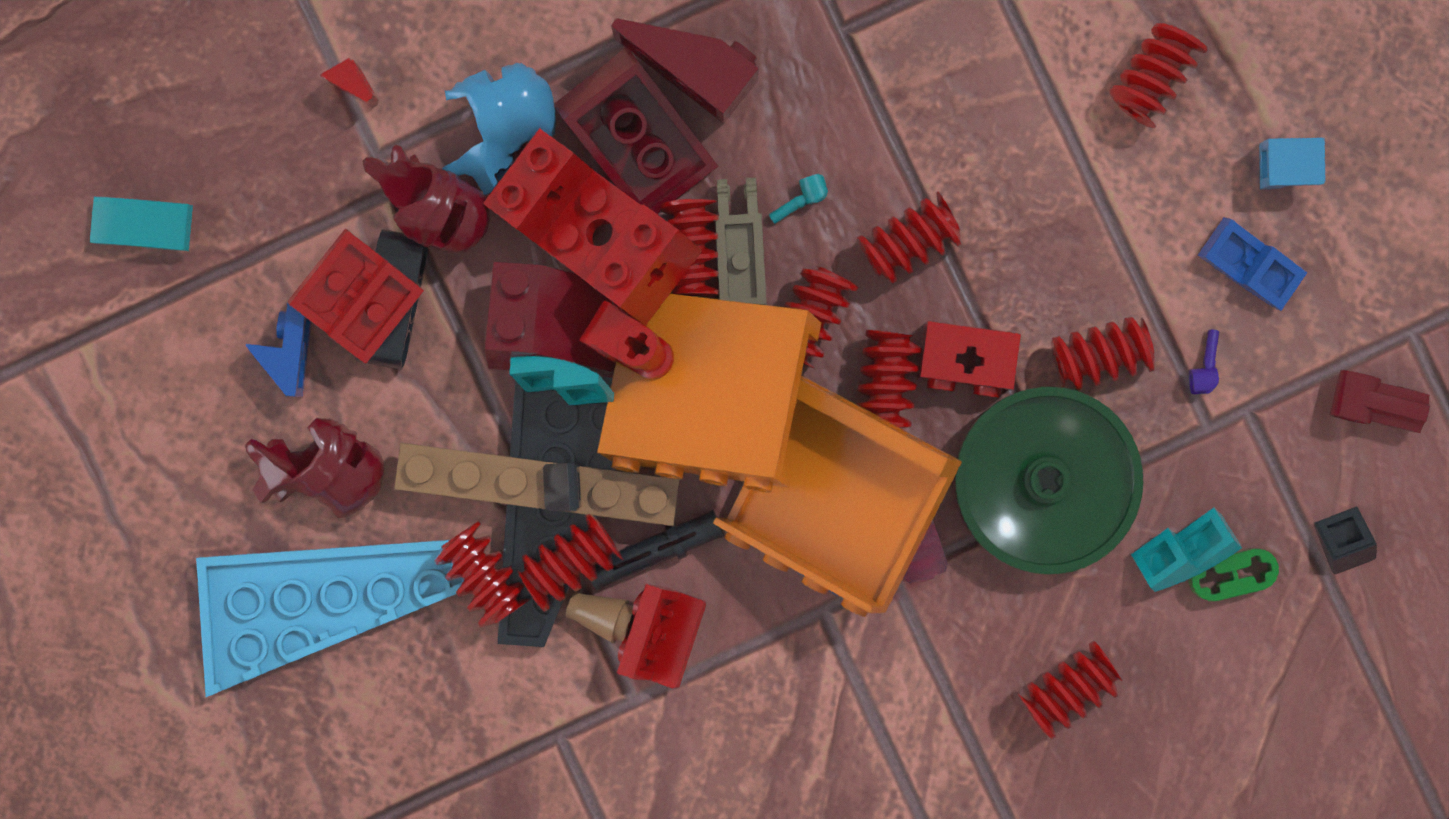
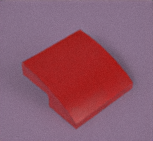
[287,228,424,364]

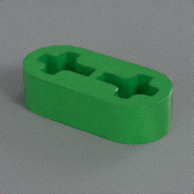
[1188,548,1279,601]

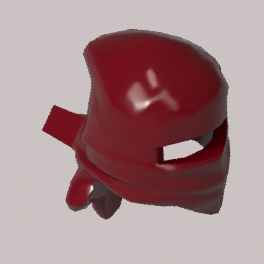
[363,145,490,253]
[245,418,384,518]

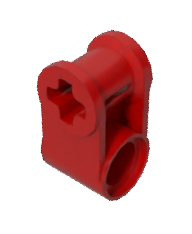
[579,300,674,380]

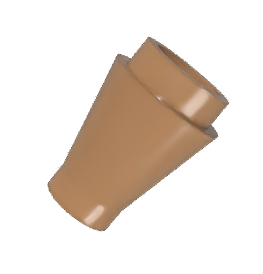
[566,592,634,644]

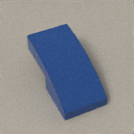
[1198,217,1307,311]

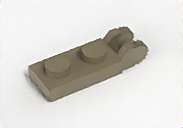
[715,178,767,305]

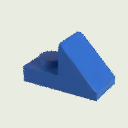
[246,302,311,397]

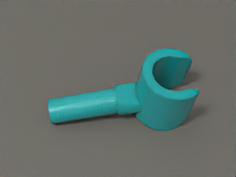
[769,174,828,224]

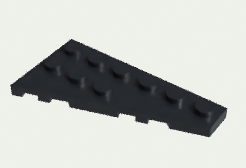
[497,377,617,647]

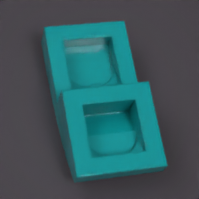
[90,197,193,251]
[510,356,614,406]
[1131,507,1242,592]

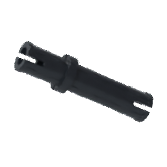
[591,509,725,591]

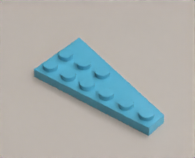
[196,538,476,697]

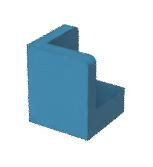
[1259,138,1326,190]

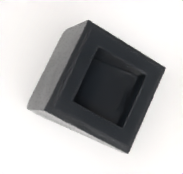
[543,462,582,511]
[1314,506,1377,575]

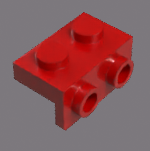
[617,584,706,689]

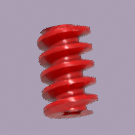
[1109,23,1208,128]
[857,191,962,283]
[660,199,719,296]
[784,265,859,370]
[1051,317,1155,391]
[856,330,922,429]
[518,514,624,612]
[434,521,532,628]
[1017,641,1123,739]

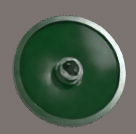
[954,387,1143,574]

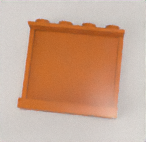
[597,294,821,493]
[713,376,962,617]

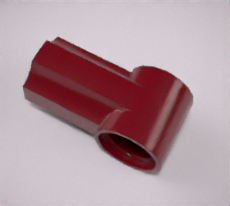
[1329,370,1430,433]

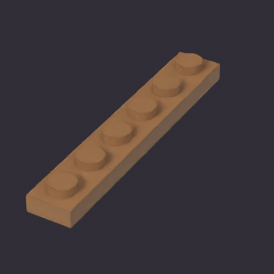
[394,443,680,526]

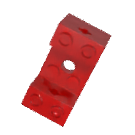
[483,128,702,326]

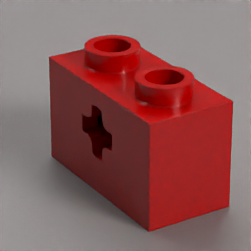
[917,321,1021,398]

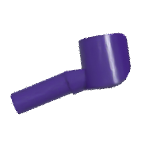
[1189,329,1220,395]

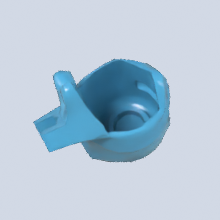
[442,63,556,195]

